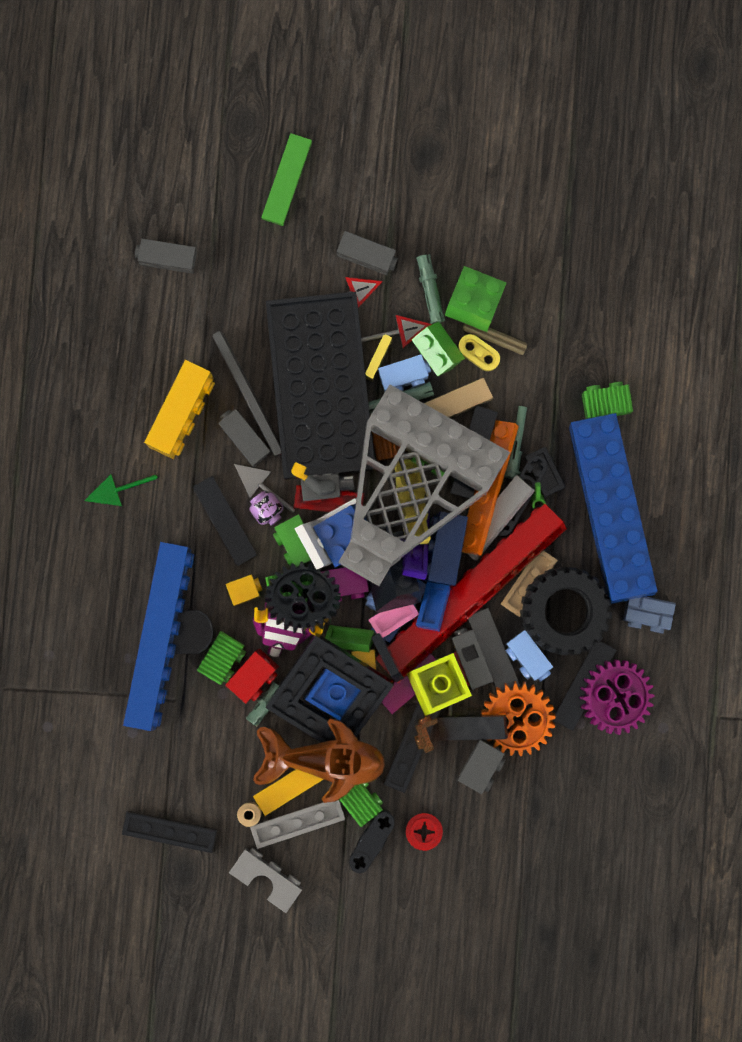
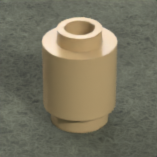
[237,802,262,827]

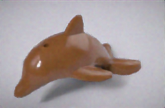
[253,719,385,803]

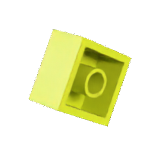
[407,653,472,716]

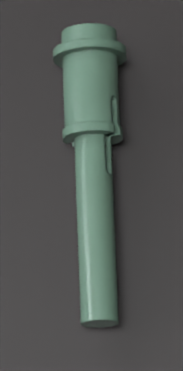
[504,406,527,479]

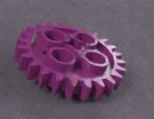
[580,659,655,735]

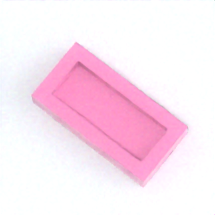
[368,604,419,638]

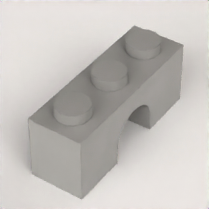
[229,847,303,913]

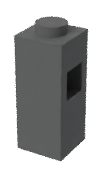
[337,231,398,275]
[135,238,197,274]
[218,409,271,468]
[451,627,493,690]

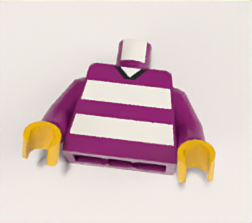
[253,602,325,657]

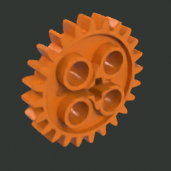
[481,681,556,756]

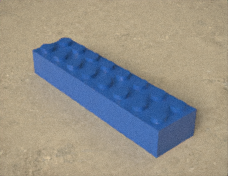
[569,413,658,604]
[123,542,194,731]

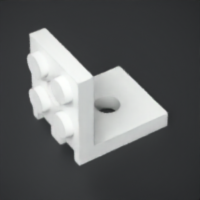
[295,498,356,570]

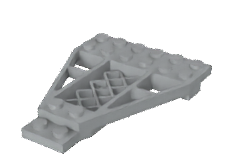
[339,385,510,586]

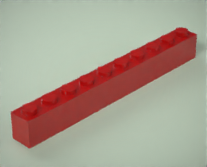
[375,504,567,683]

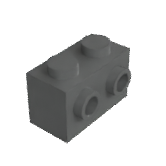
[456,740,505,794]

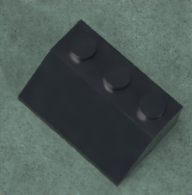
[368,530,422,613]

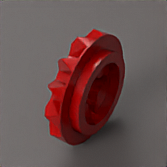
[406,813,443,851]

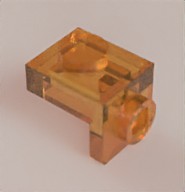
[414,715,439,753]

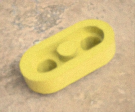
[458,334,500,371]

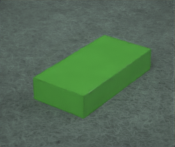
[325,625,375,652]

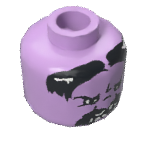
[249,491,284,526]

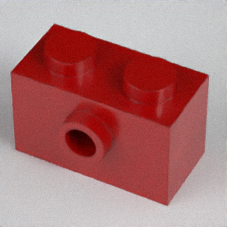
[225,648,280,704]

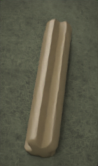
[463,323,527,355]

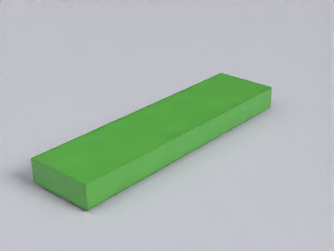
[261,133,312,226]

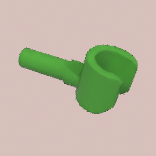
[530,482,546,508]

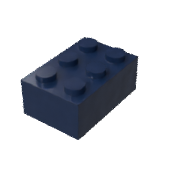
[421,512,468,586]

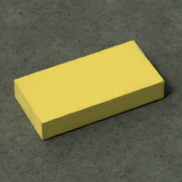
[365,334,392,382]

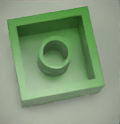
[445,266,506,332]

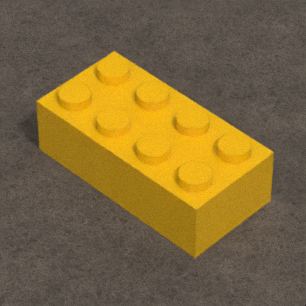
[144,360,215,459]

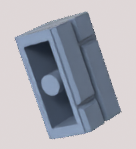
[623,597,676,634]

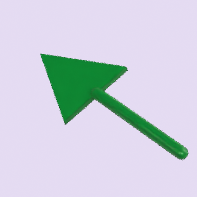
[84,474,158,506]

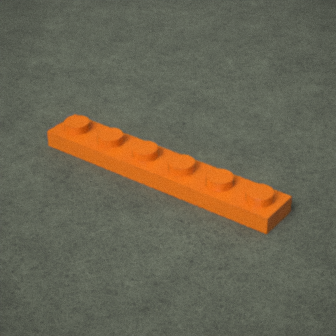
[462,420,519,556]

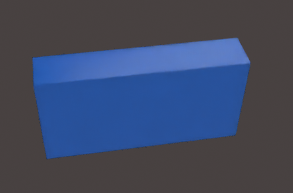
[416,582,451,632]

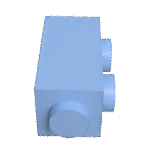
[378,354,431,392]
[505,630,553,682]

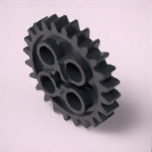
[265,562,341,634]

